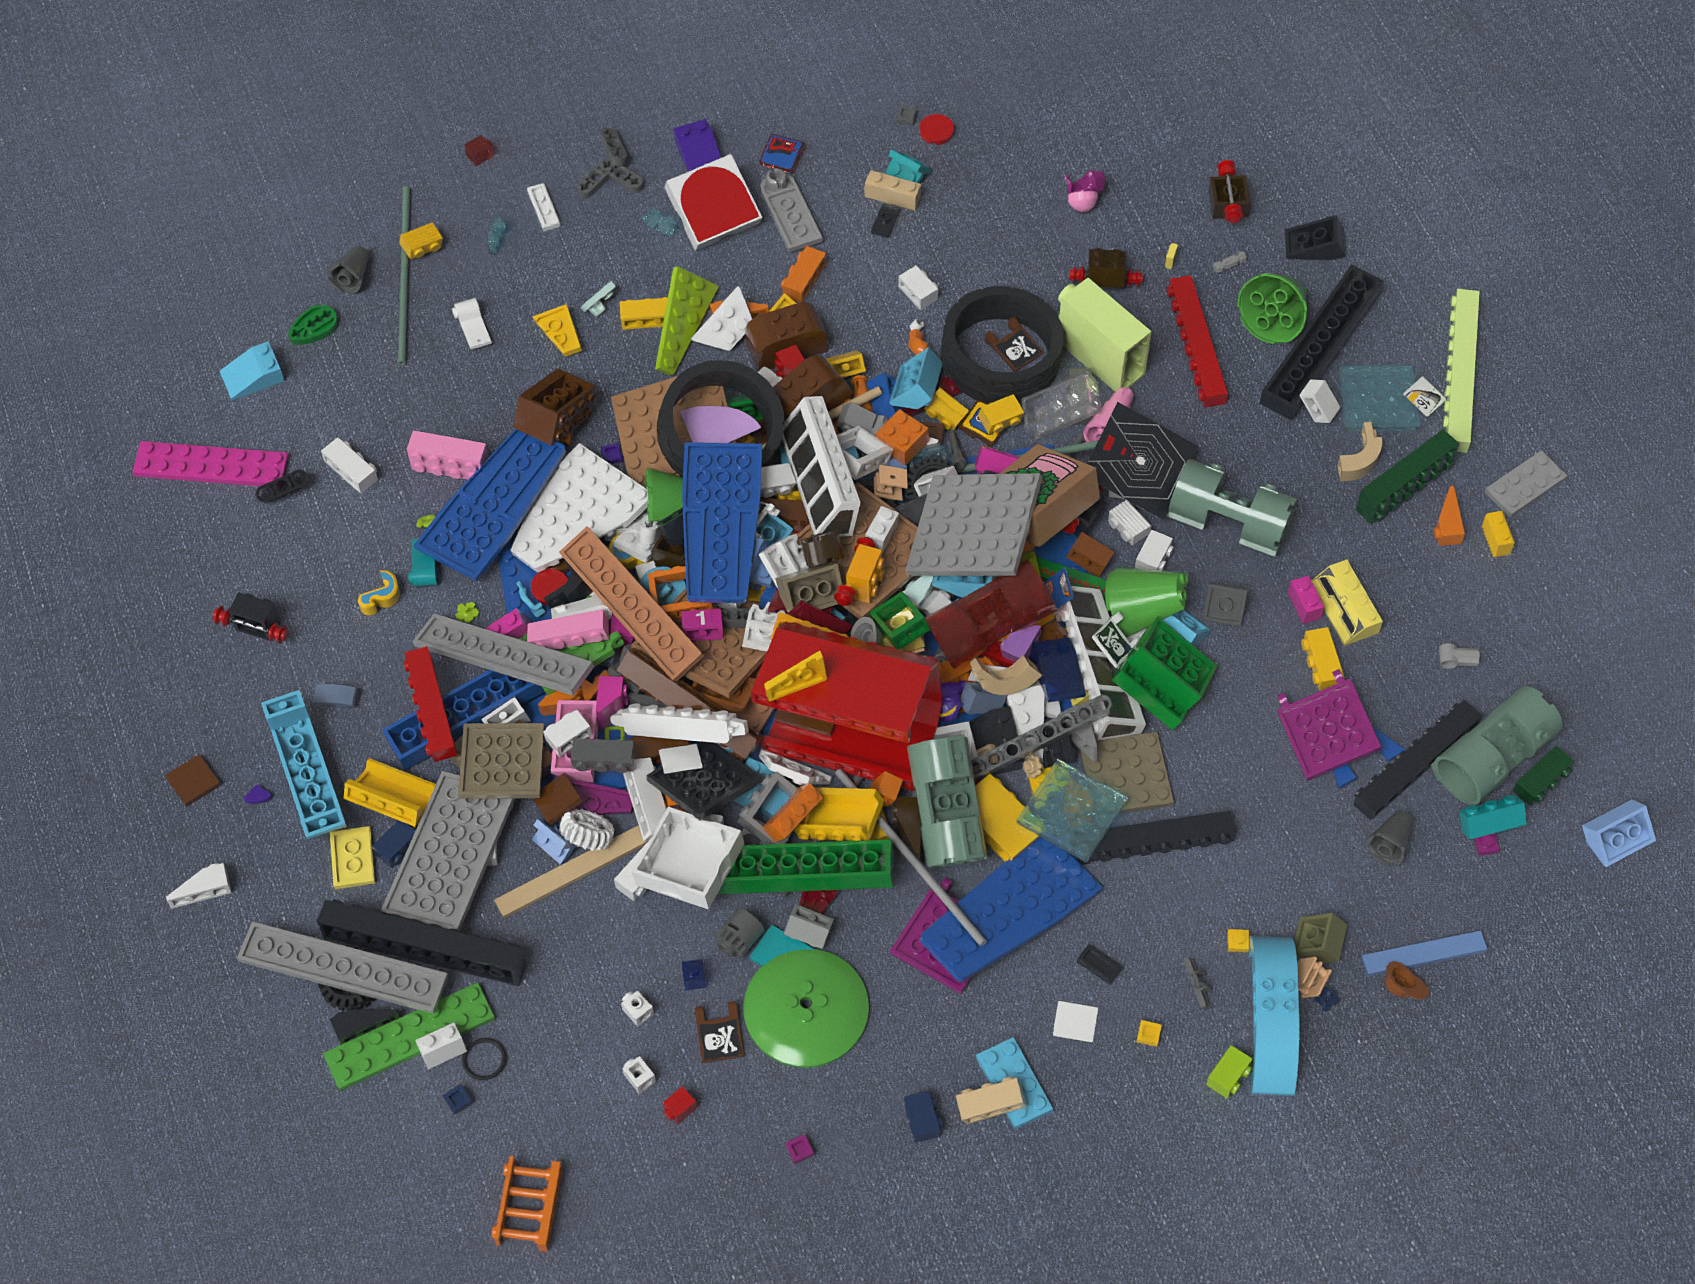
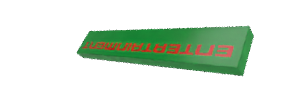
[1036,557,1107,601]

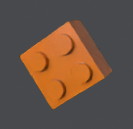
[875,409,929,466]

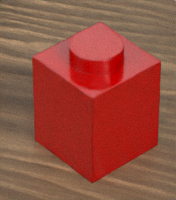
[663,1086,697,1124]

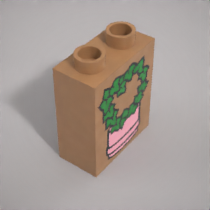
[999,444,1100,547]

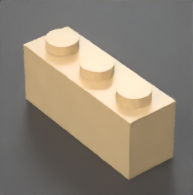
[865,170,921,211]
[956,1077,1027,1125]

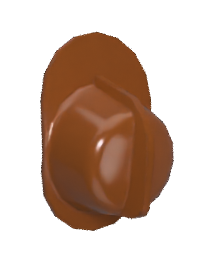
[1384,961,1429,999]

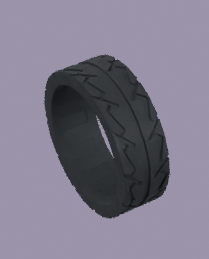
[941,286,1063,404]
[656,360,784,477]

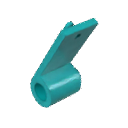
[408,539,437,587]

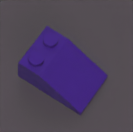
[673,119,721,172]

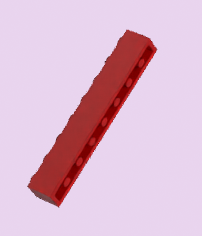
[1166,275,1228,408]

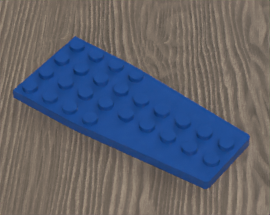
[414,429,566,582]
[682,442,762,603]
[920,832,1103,982]

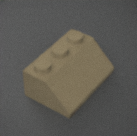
[775,562,842,613]

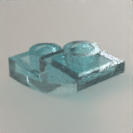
[487,214,506,255]

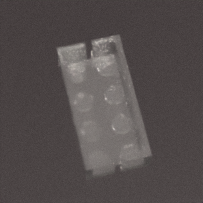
[1022,371,1102,439]

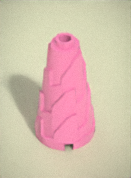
[1083,387,1134,442]

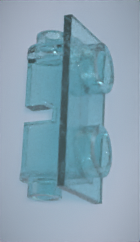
[642,207,680,236]

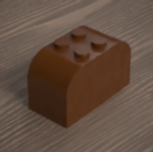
[745,302,828,371]
[773,355,853,428]

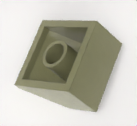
[1294,913,1347,963]

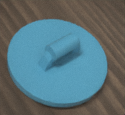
[639,566,686,605]

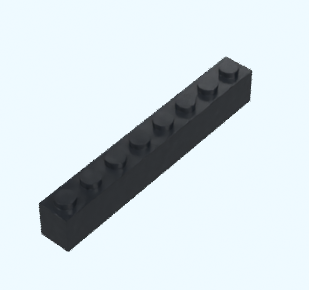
[1353,700,1482,821]
[1070,811,1236,865]

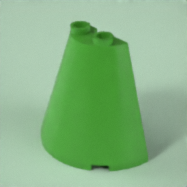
[645,468,683,521]
[1105,567,1188,637]

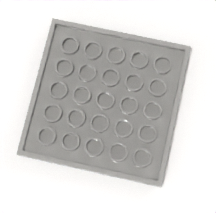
[905,473,1042,576]

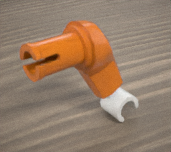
[908,319,940,359]

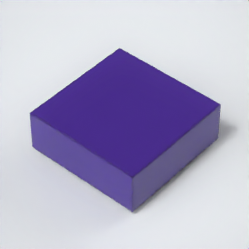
[600,443,623,464]

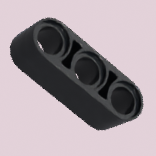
[255,470,308,503]

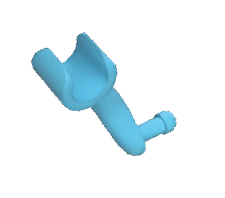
[517,581,546,617]

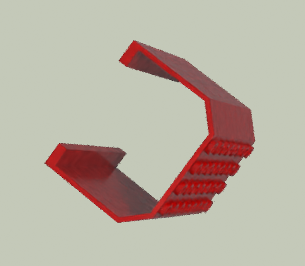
[751,621,943,791]

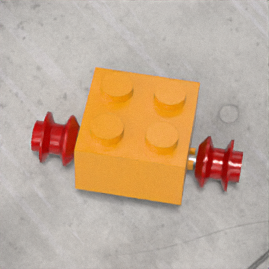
[834,537,884,606]

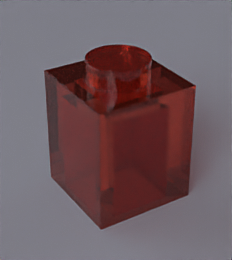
[464,135,493,167]

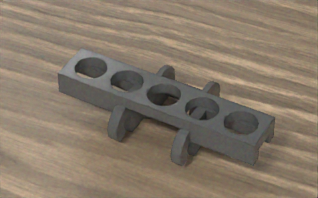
[1184,957,1212,1010]

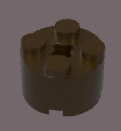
[800,530,844,566]

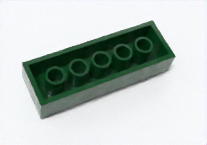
[1356,429,1459,525]

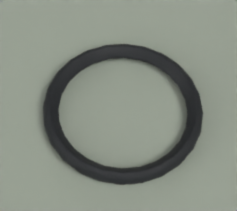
[462,1038,506,1081]

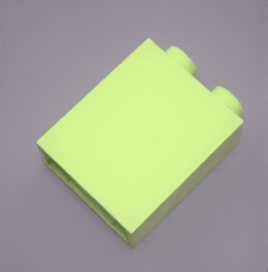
[1058,278,1151,392]

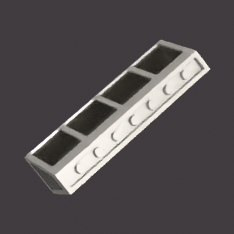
[782,396,860,537]
[1053,586,1146,741]

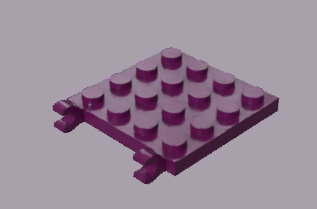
[1277,669,1382,781]
[890,878,972,994]

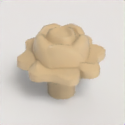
[1023,754,1044,779]

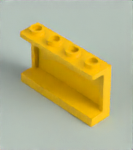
[343,758,436,827]
[975,774,1047,862]
[793,787,884,841]

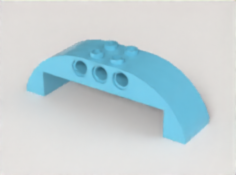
[261,690,347,840]
[1249,936,1299,1096]

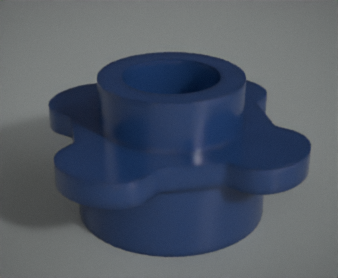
[1314,987,1339,1011]

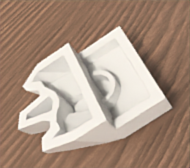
[758,534,809,588]
[742,602,785,652]

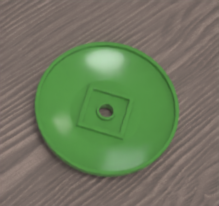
[744,949,869,1068]

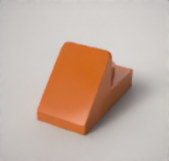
[581,670,610,701]

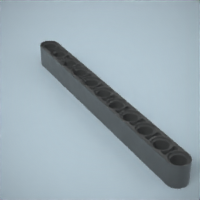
[913,695,1113,797]

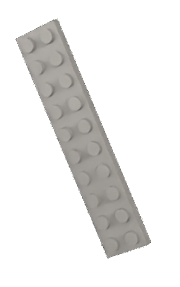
[412,614,594,696]
[237,922,448,1014]

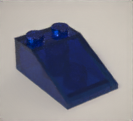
[1029,637,1086,703]

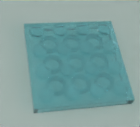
[1338,365,1421,432]
[1016,759,1128,863]

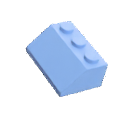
[1582,799,1656,867]

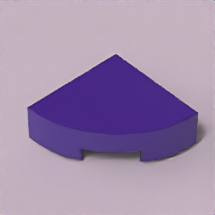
[243,784,273,804]

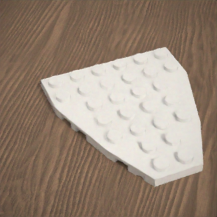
[511,443,648,573]

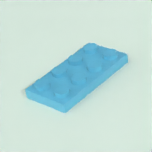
[976,1037,1053,1130]

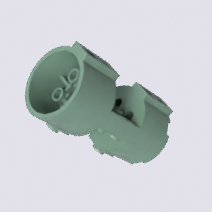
[1167,458,1298,557]
[1431,686,1563,805]
[907,735,988,868]

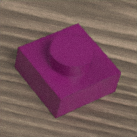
[1474,833,1499,856]
[785,1134,814,1164]

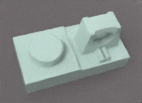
[581,281,616,317]

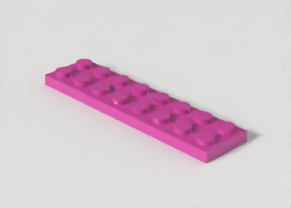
[132,441,289,488]

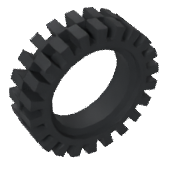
[904,456,961,501]
[318,945,376,1011]

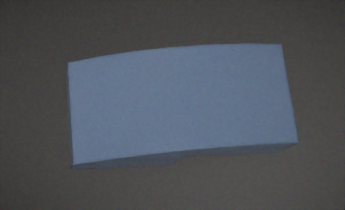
[313,684,358,708]

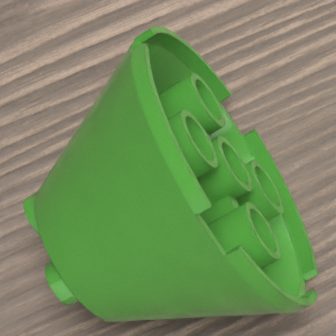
[1237,273,1307,344]

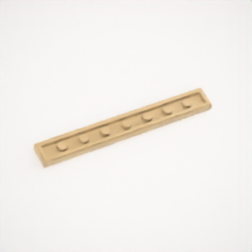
[494,825,648,919]

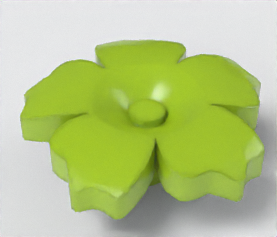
[416,514,436,528]
[455,602,479,623]

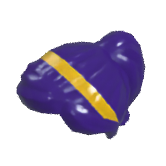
[940,680,966,723]

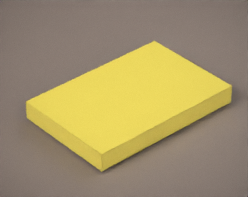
[330,826,375,889]

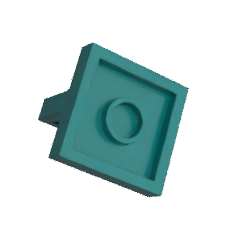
[885,149,933,184]

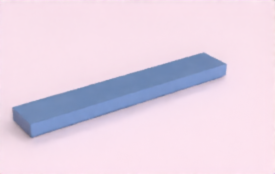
[1361,931,1487,977]

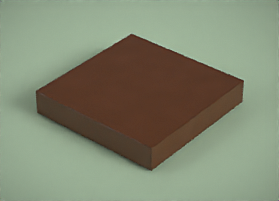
[165,754,221,807]
[532,773,583,826]

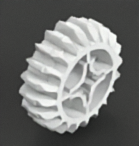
[559,809,614,851]

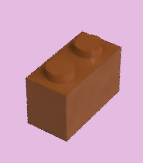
[1066,532,1114,577]

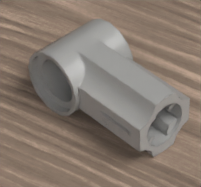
[1439,643,1480,669]

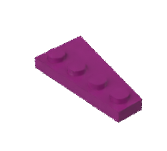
[555,776,632,815]

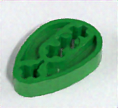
[288,305,338,345]

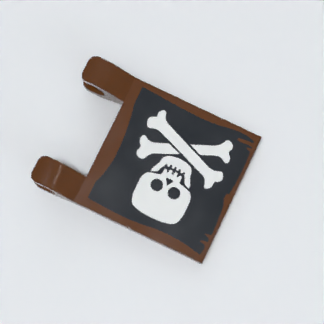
[984,317,1044,372]
[694,1001,744,1063]

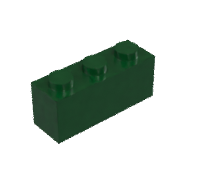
[1513,746,1574,807]

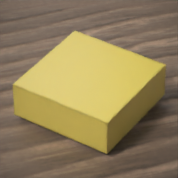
[1165,243,1178,269]

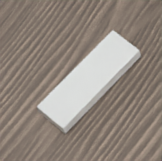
[527,183,561,232]

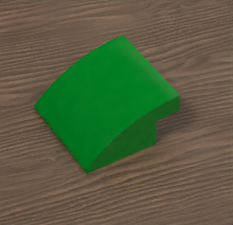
[1112,616,1218,730]

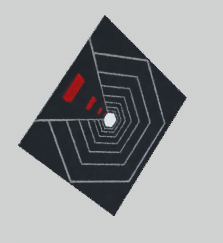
[1087,402,1198,520]

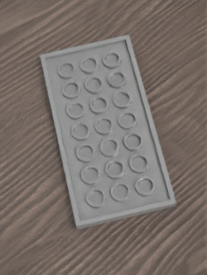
[381,771,515,931]

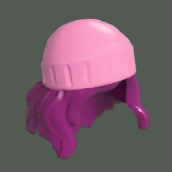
[1065,170,1106,212]

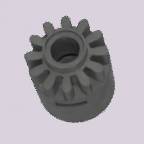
[714,908,764,959]

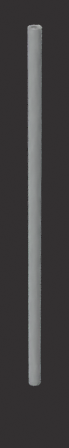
[835,769,987,946]

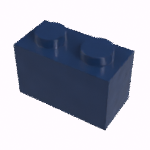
[372,820,416,868]
[904,1090,943,1143]

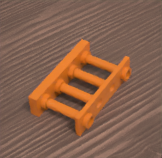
[492,1156,563,1252]

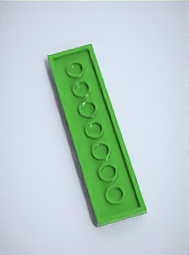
[323,982,495,1091]

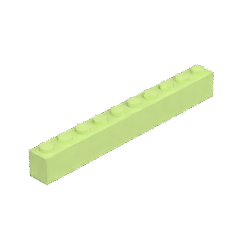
[1443,289,1479,453]

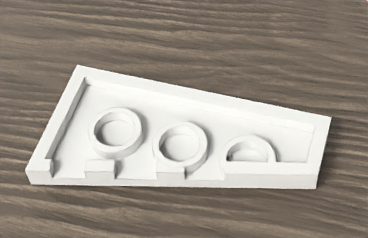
[1006,684,1045,770]

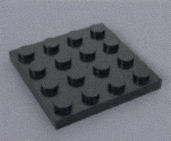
[647,741,761,821]

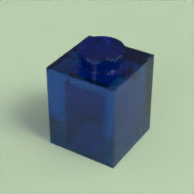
[682,959,706,991]

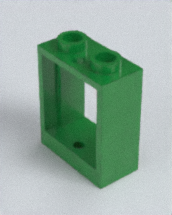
[870,592,930,650]

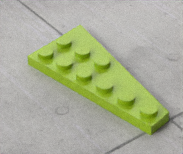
[655,266,719,376]

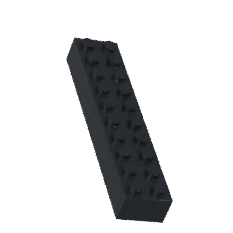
[1259,264,1384,420]
[317,899,527,987]

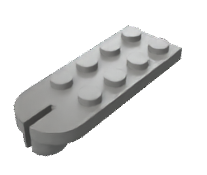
[761,168,823,253]

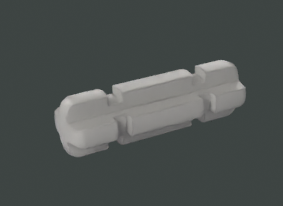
[1213,251,1247,273]

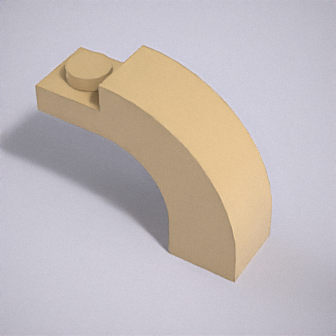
[1337,422,1382,482]
[970,655,1042,695]

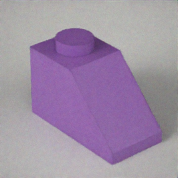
[1000,625,1042,662]

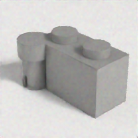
[836,402,889,436]

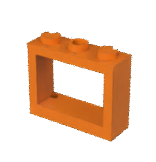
[648,566,714,620]

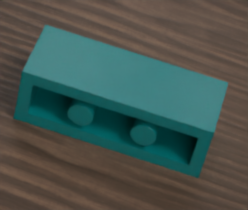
[1459,795,1527,839]

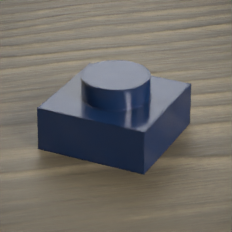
[442,1084,472,1115]

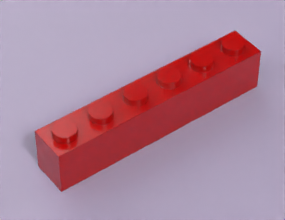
[403,646,458,762]

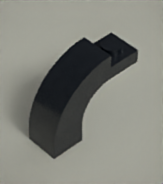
[544,561,591,611]

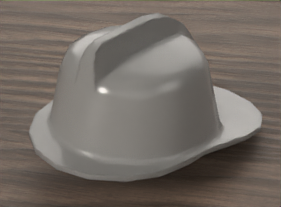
[851,617,882,645]

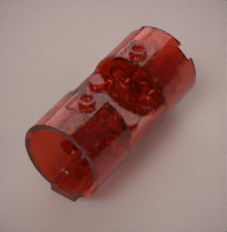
[925,559,1057,669]

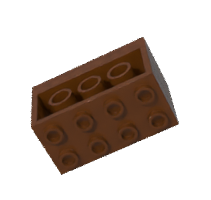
[513,368,596,446]

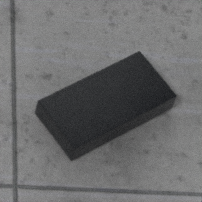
[1076,944,1123,985]

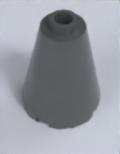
[327,246,369,294]
[1366,811,1413,865]

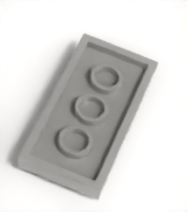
[1484,450,1567,518]

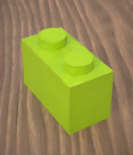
[1206,1045,1253,1099]

